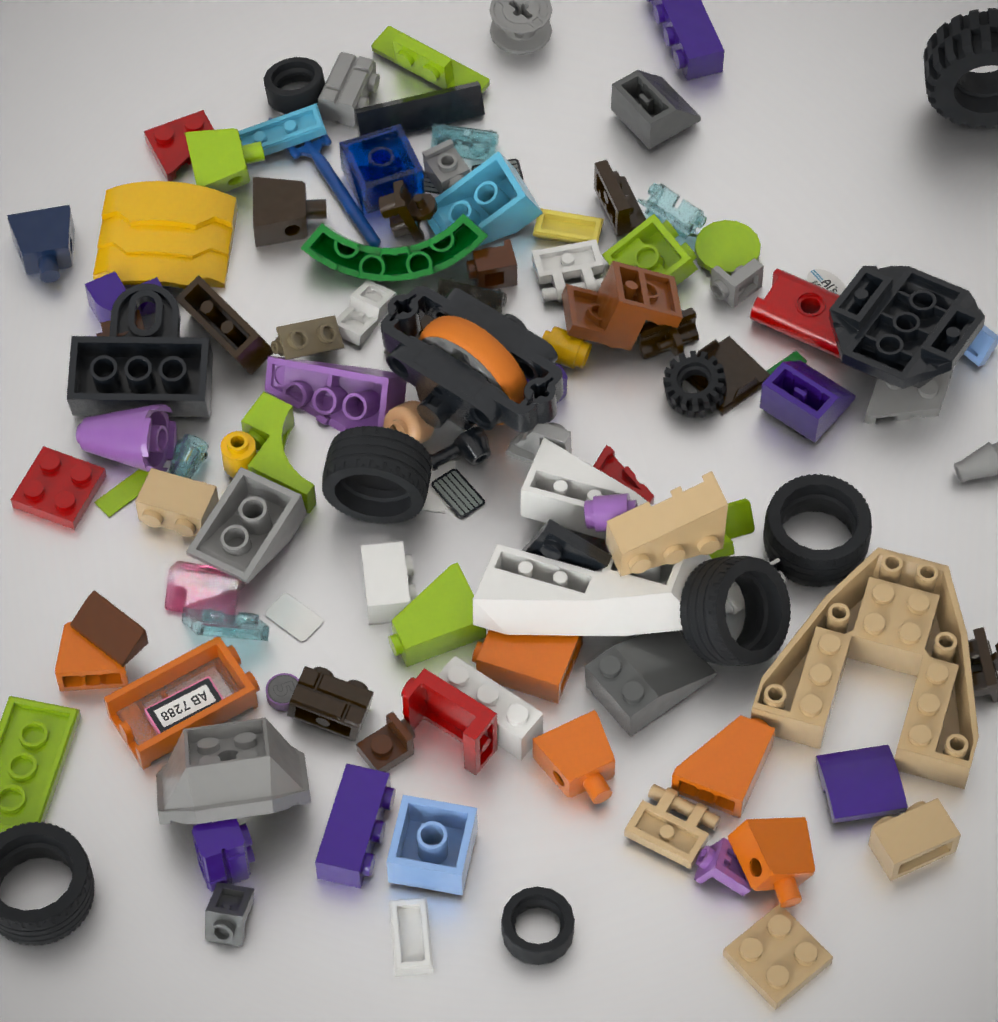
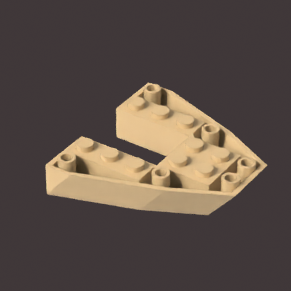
[751,547,979,789]

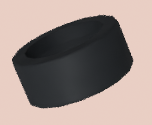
[263,57,325,114]
[501,886,575,965]

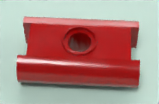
[750,268,841,359]

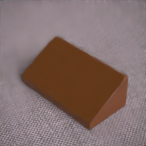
[70,590,148,667]

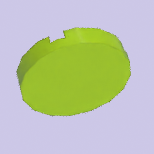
[694,220,761,276]

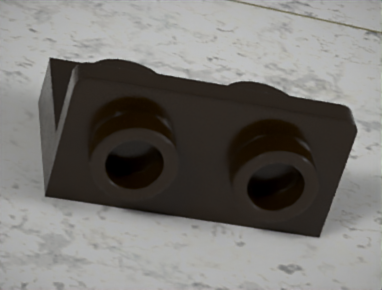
[594,160,646,236]

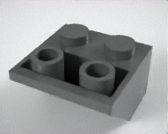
[611,70,701,150]

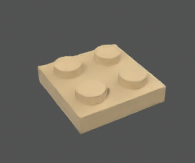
[723,904,833,1010]

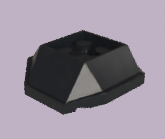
[829,266,985,389]

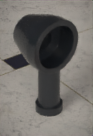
[430,426,491,471]

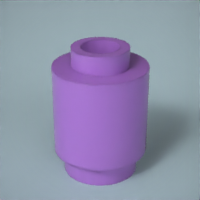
[584,493,638,532]

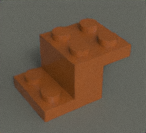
[562,261,683,351]

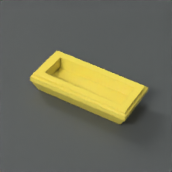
[533,208,604,244]

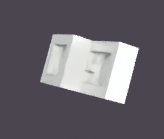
[336,280,396,346]

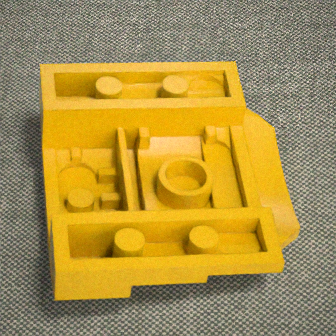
[93,181,238,289]

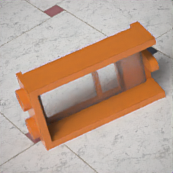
[104,636,260,770]

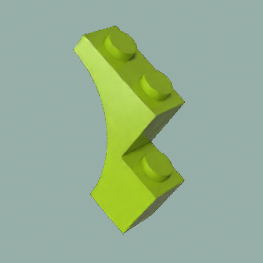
[241,392,316,514]

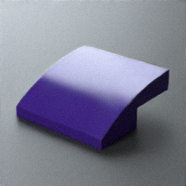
[815,745,908,823]

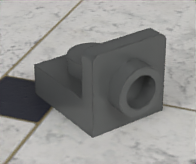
[205,882,254,946]

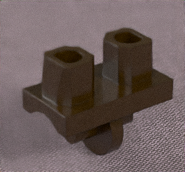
[379,180,438,242]
[638,307,699,360]
[968,627,998,702]

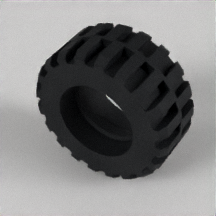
[923,8,998,129]

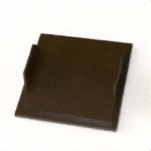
[685,336,770,415]

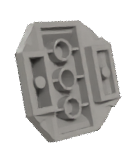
[156,717,311,824]

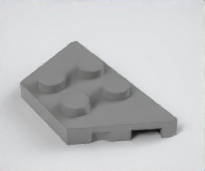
[864,368,954,424]

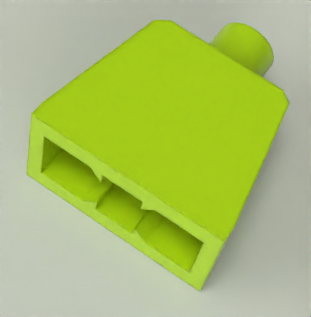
[185,128,266,193]

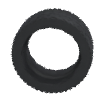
[322,426,432,524]
[763,474,872,587]
[679,556,791,666]
[0,822,94,946]

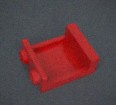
[401,668,498,775]

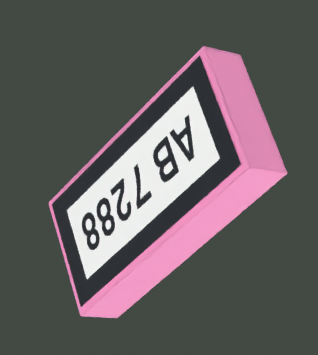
[144,676,223,735]

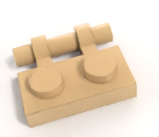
[624,784,721,870]

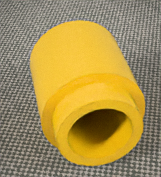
[542,326,592,369]
[220,431,257,478]

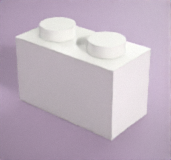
[361,541,417,625]

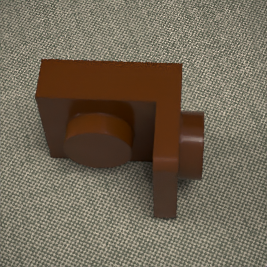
[356,711,416,772]

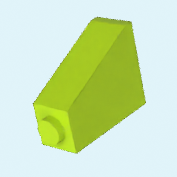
[388,562,486,667]

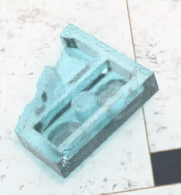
[181,607,269,641]

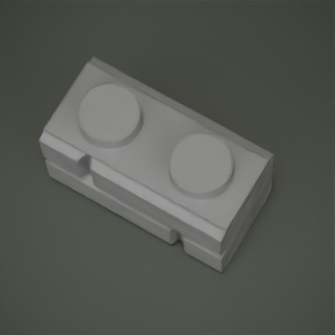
[318,52,380,127]

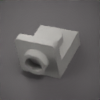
[710,258,764,308]

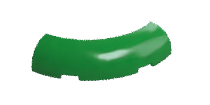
[301,214,488,281]

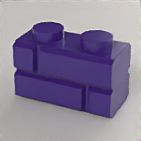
[191,819,256,892]

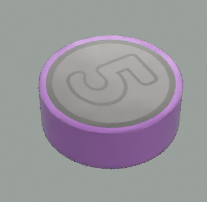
[266,673,299,711]

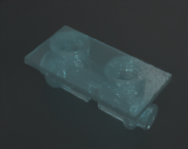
[431,123,499,161]
[637,183,707,239]

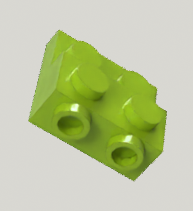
[602,214,698,286]

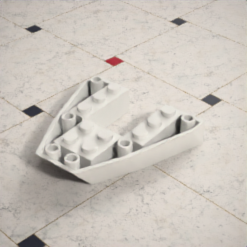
[473,438,712,636]

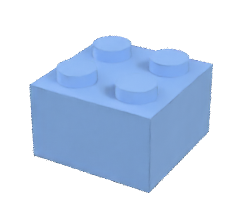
[386,795,478,896]

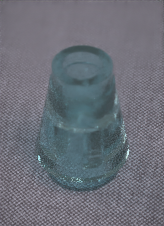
[168,434,209,479]

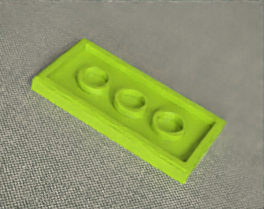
[0,696,81,833]

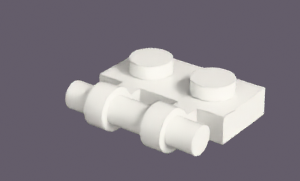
[532,239,604,303]

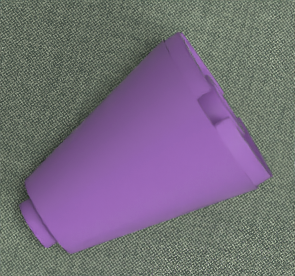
[76,404,177,472]

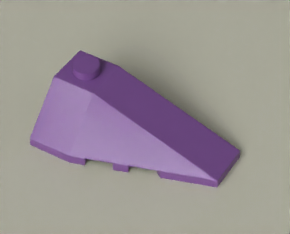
[265,356,407,432]

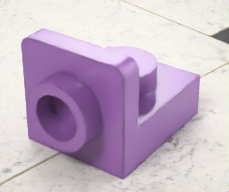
[694,838,752,896]

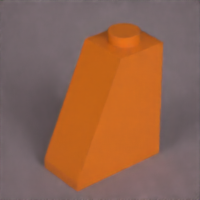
[472,630,583,704]
[671,715,775,818]

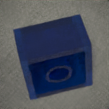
[339,124,425,215]

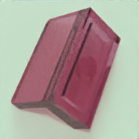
[165,561,245,621]

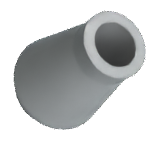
[954,442,998,483]

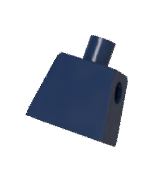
[7,205,75,283]

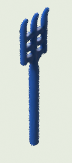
[268,114,381,247]

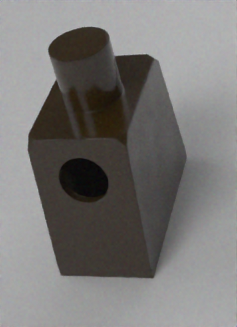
[253,177,327,247]

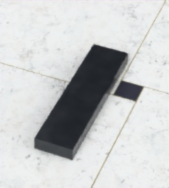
[354,81,485,143]

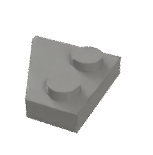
[505,422,572,464]

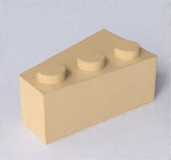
[605,471,728,577]

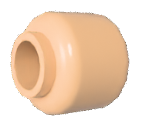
[383,401,434,444]

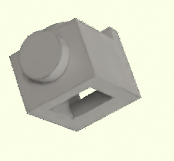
[422,139,470,194]

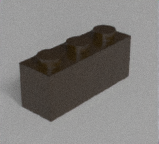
[175,275,273,375]

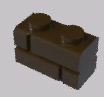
[287,666,374,741]

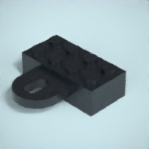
[67,284,213,417]

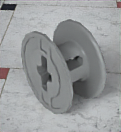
[489,0,552,55]

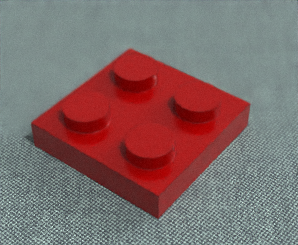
[10,446,107,530]

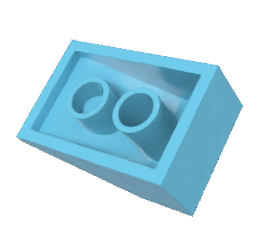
[427,151,543,247]

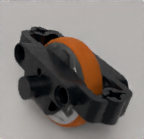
[381,286,563,433]

